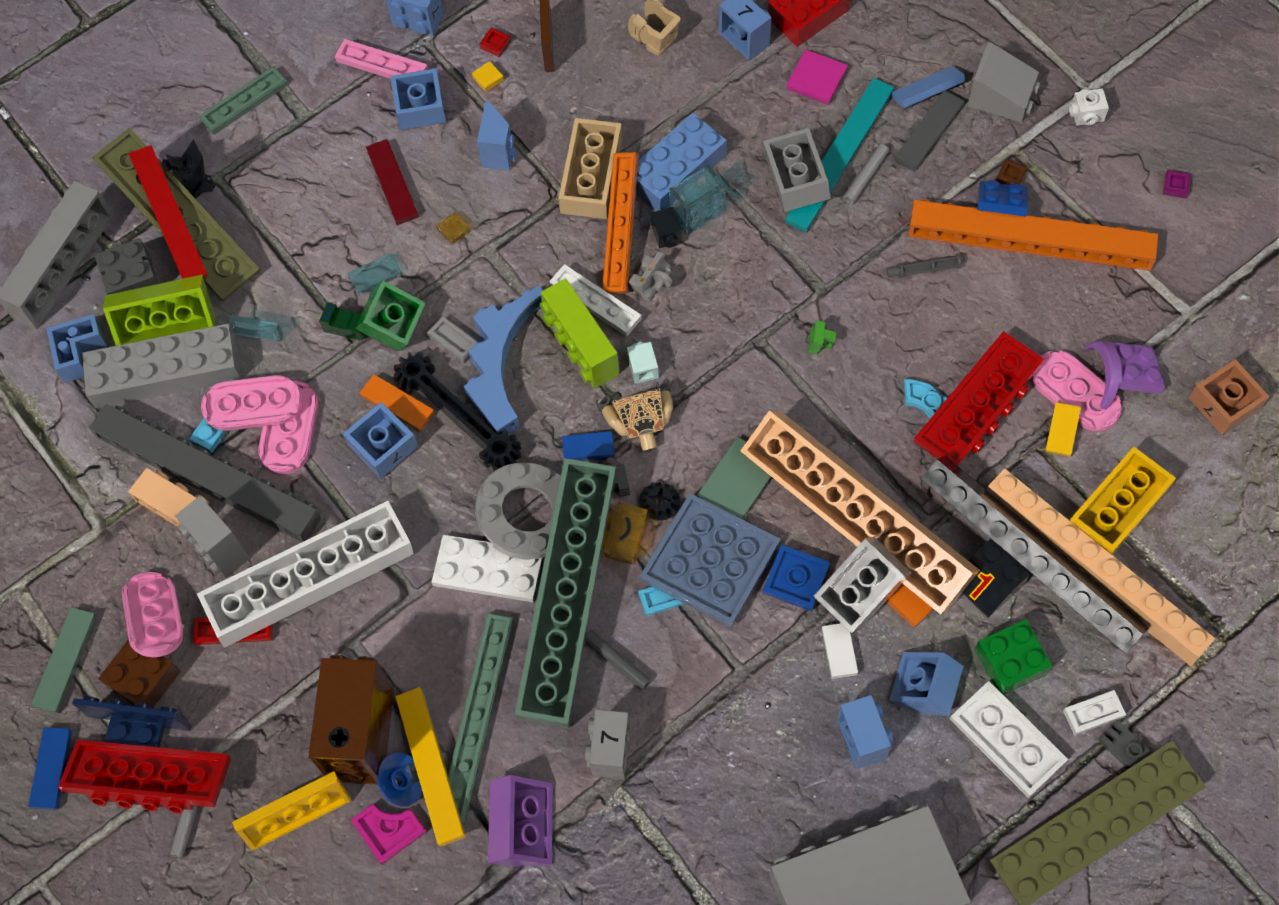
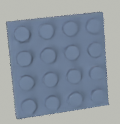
[640,493,781,628]

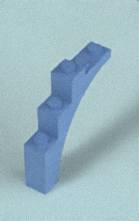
[464,285,543,435]

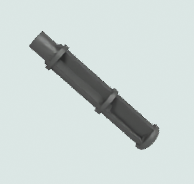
[887,254,962,278]

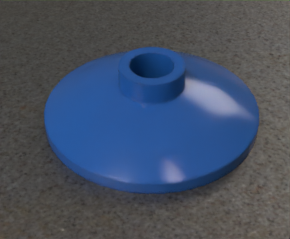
[377,752,423,807]

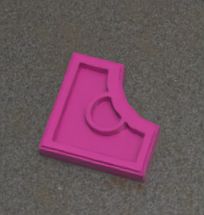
[351,804,427,865]

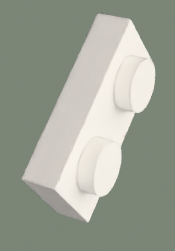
[1063,690,1126,736]

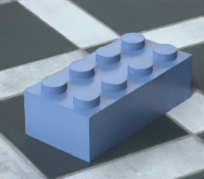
[636,113,727,211]

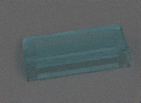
[348,253,402,295]
[229,315,283,342]

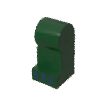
[319,302,366,340]

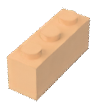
[128,468,209,526]

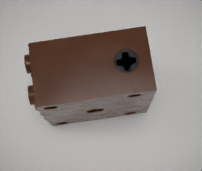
[308,655,394,785]

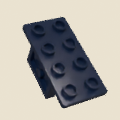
[72,696,191,747]

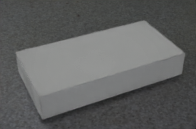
[427,316,478,363]

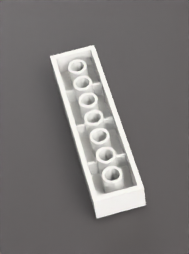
[197,501,414,648]

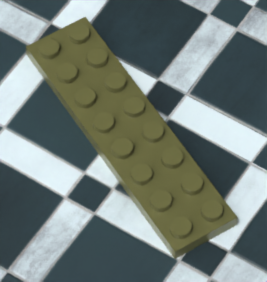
[92,127,260,302]
[989,741,1206,905]

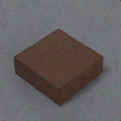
[996,159,1028,185]

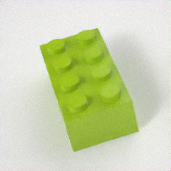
[103,275,216,346]
[540,278,620,389]

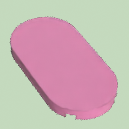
[1032,351,1122,431]
[201,375,303,431]
[258,380,319,475]
[122,572,183,657]

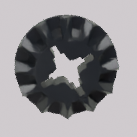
[639,481,680,521]

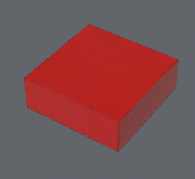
[479,27,511,57]

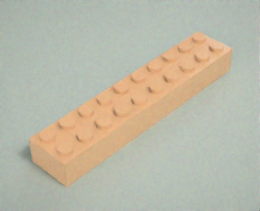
[741,410,980,614]

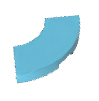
[903,379,947,418]

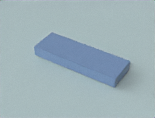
[892,66,965,108]

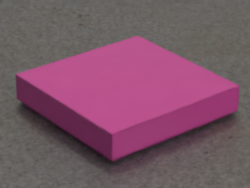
[786,49,848,105]

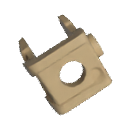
[628,0,680,56]

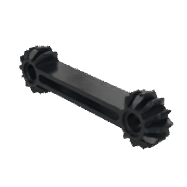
[393,352,522,472]

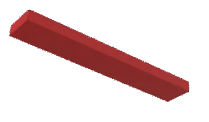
[128,145,208,279]

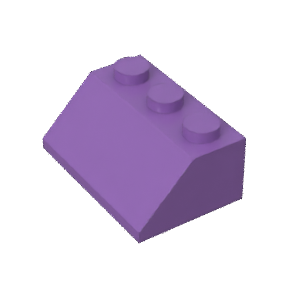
[488,775,553,866]

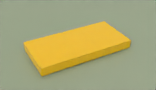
[232,771,352,851]

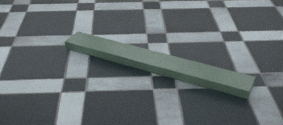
[448,613,514,825]

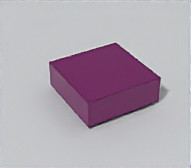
[1162,170,1191,198]

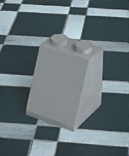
[968,42,1040,122]

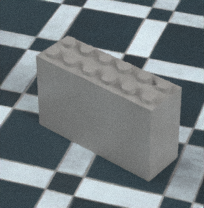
[769,805,971,905]

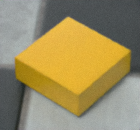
[471,61,504,92]

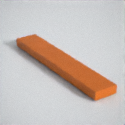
[602,152,639,294]

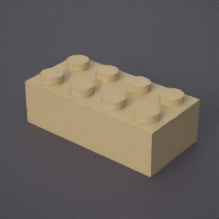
[558,118,623,219]

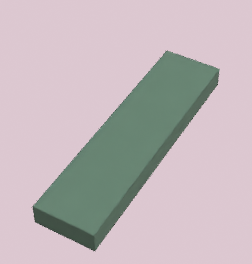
[199,66,289,135]
[31,607,97,714]

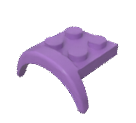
[1085,341,1165,409]

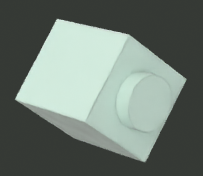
[627,342,659,384]

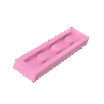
[335,39,428,79]

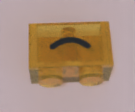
[603,502,649,565]

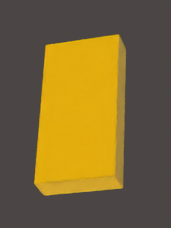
[1045,402,1081,457]

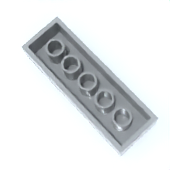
[0,181,113,330]
[82,324,241,409]

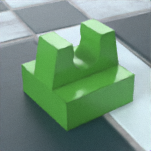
[808,320,836,354]

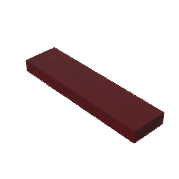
[366,139,419,225]

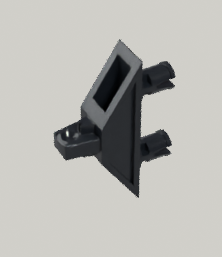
[162,139,216,198]

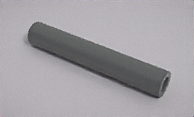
[585,630,651,690]

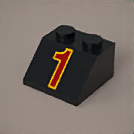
[962,539,1030,618]

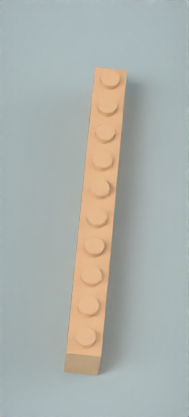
[987,469,1215,666]

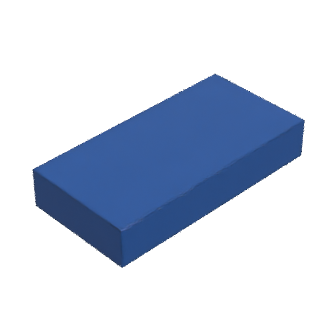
[562,431,615,461]

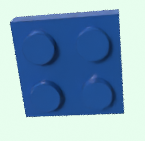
[977,180,1028,217]
[763,544,830,612]

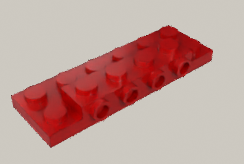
[913,331,1045,467]
[58,740,231,814]

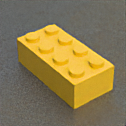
[1070,446,1176,555]

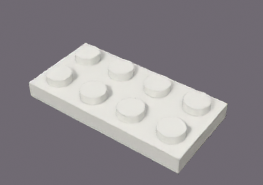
[431,535,543,603]
[950,681,1068,798]

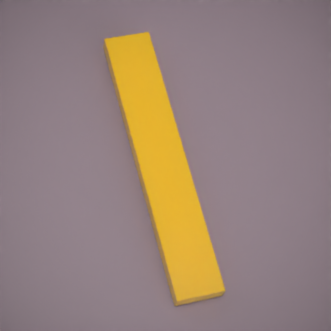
[395,687,466,847]

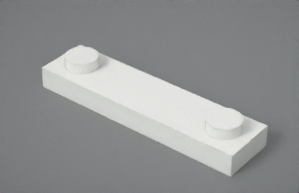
[549,264,642,337]

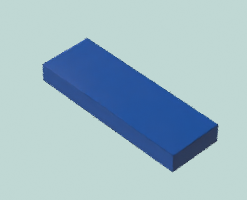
[28,727,72,810]

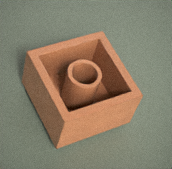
[1189,359,1270,436]

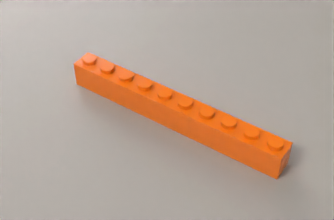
[908,200,1158,271]

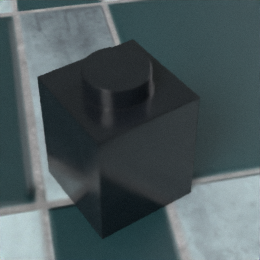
[650,207,682,249]

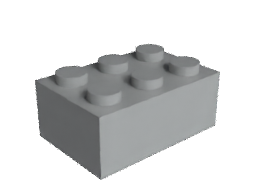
[763,128,831,212]
[175,496,250,578]
[814,536,912,633]

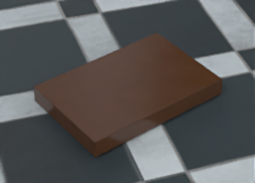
[539,0,554,72]

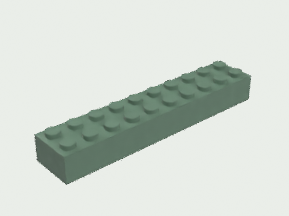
[514,458,616,729]

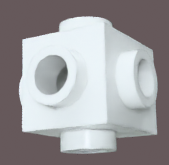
[1069,89,1109,126]

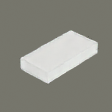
[822,623,858,679]

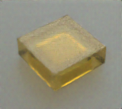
[436,212,471,245]

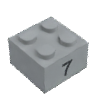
[585,710,630,779]

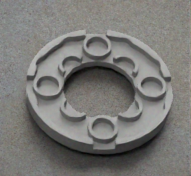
[475,463,561,560]

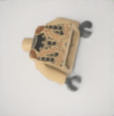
[596,381,673,451]

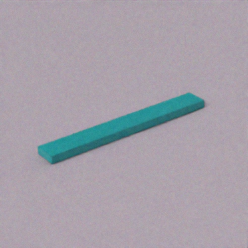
[785,78,894,233]

